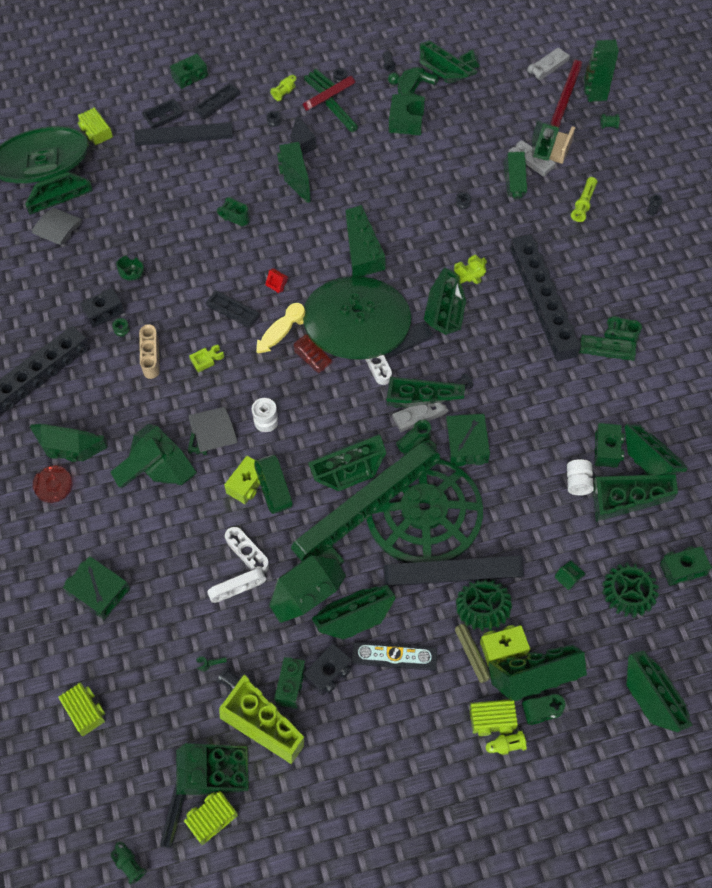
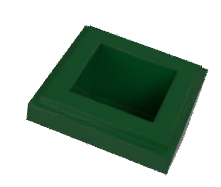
[459,49,480,68]
[555,561,586,590]

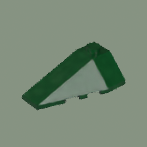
[386,377,465,408]

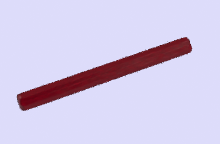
[550,60,582,127]

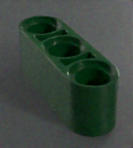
[254,454,292,514]

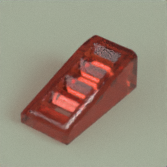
[293,334,332,374]

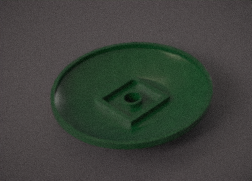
[0,126,89,183]
[303,276,411,360]

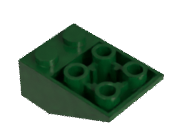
[176,743,249,795]

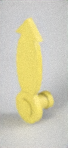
[256,303,306,354]

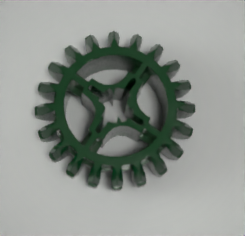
[602,562,659,618]
[456,579,512,631]

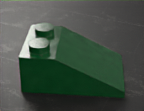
[277,142,310,203]

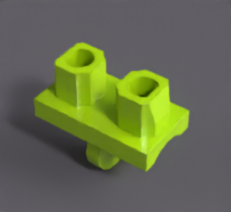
[454,254,487,284]

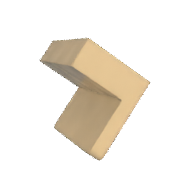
[549,127,575,164]

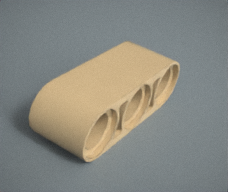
[140,325,160,379]

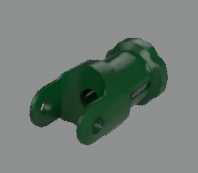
[110,842,147,885]

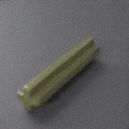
[455,624,490,683]

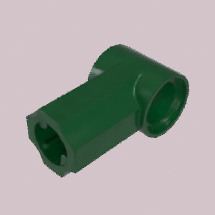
[396,420,432,455]

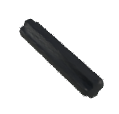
[160,783,185,849]

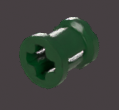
[600,114,620,129]

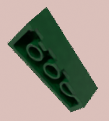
[488,645,587,701]

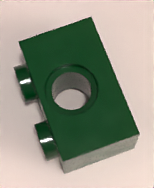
[169,53,208,89]
[594,423,625,468]
[660,546,712,586]
[275,657,306,709]

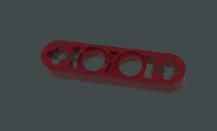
[302,75,356,111]

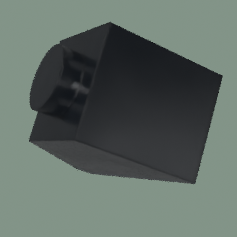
[290,116,316,155]

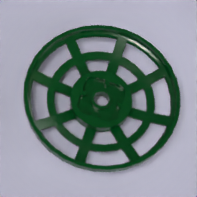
[366,459,483,563]

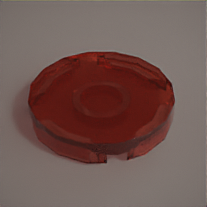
[33,466,73,503]

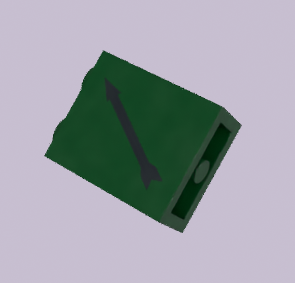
[445,414,490,467]
[63,556,130,621]

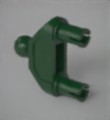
[388,67,439,99]

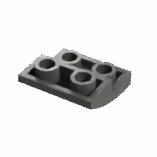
[32,208,81,245]
[188,407,237,452]

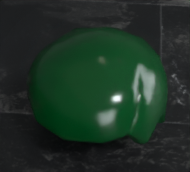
[116,255,145,281]

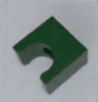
[389,94,425,135]

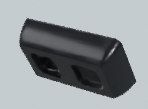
[142,99,183,128]

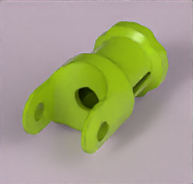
[270,75,296,101]
[486,730,527,755]

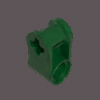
[217,197,250,226]
[604,316,642,342]
[522,694,566,725]

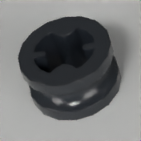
[333,68,347,83]
[266,111,281,127]
[456,192,471,209]

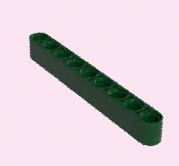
[291,442,440,561]

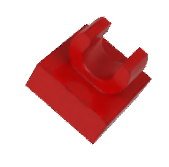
[265,268,288,293]

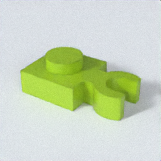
[189,345,224,373]

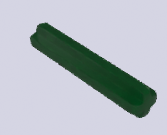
[326,97,358,133]

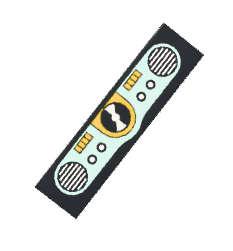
[352,642,437,671]

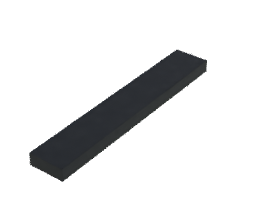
[134,122,233,146]

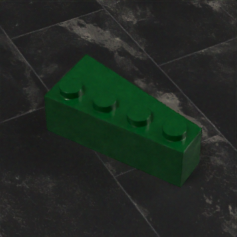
[583,39,619,102]
[345,205,386,277]
[593,474,678,522]

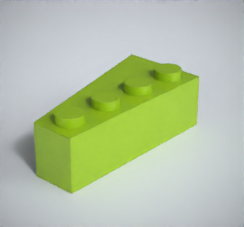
[219,675,304,764]

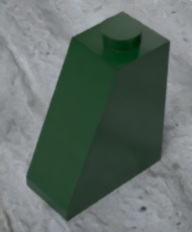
[532,120,559,161]
[503,151,527,199]

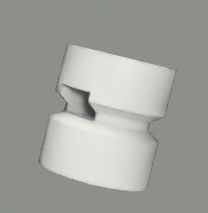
[252,398,278,432]
[567,460,594,495]

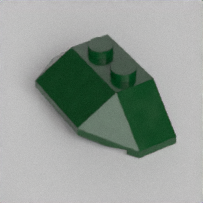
[420,40,478,84]
[25,172,93,215]
[424,267,466,335]
[30,424,108,462]
[129,424,197,485]
[625,424,688,475]
[308,434,387,491]
[269,555,346,623]
[312,585,396,640]
[627,650,693,733]

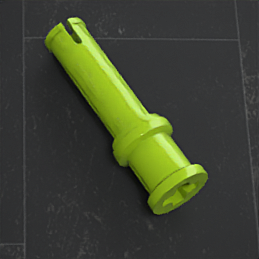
[571,177,598,222]

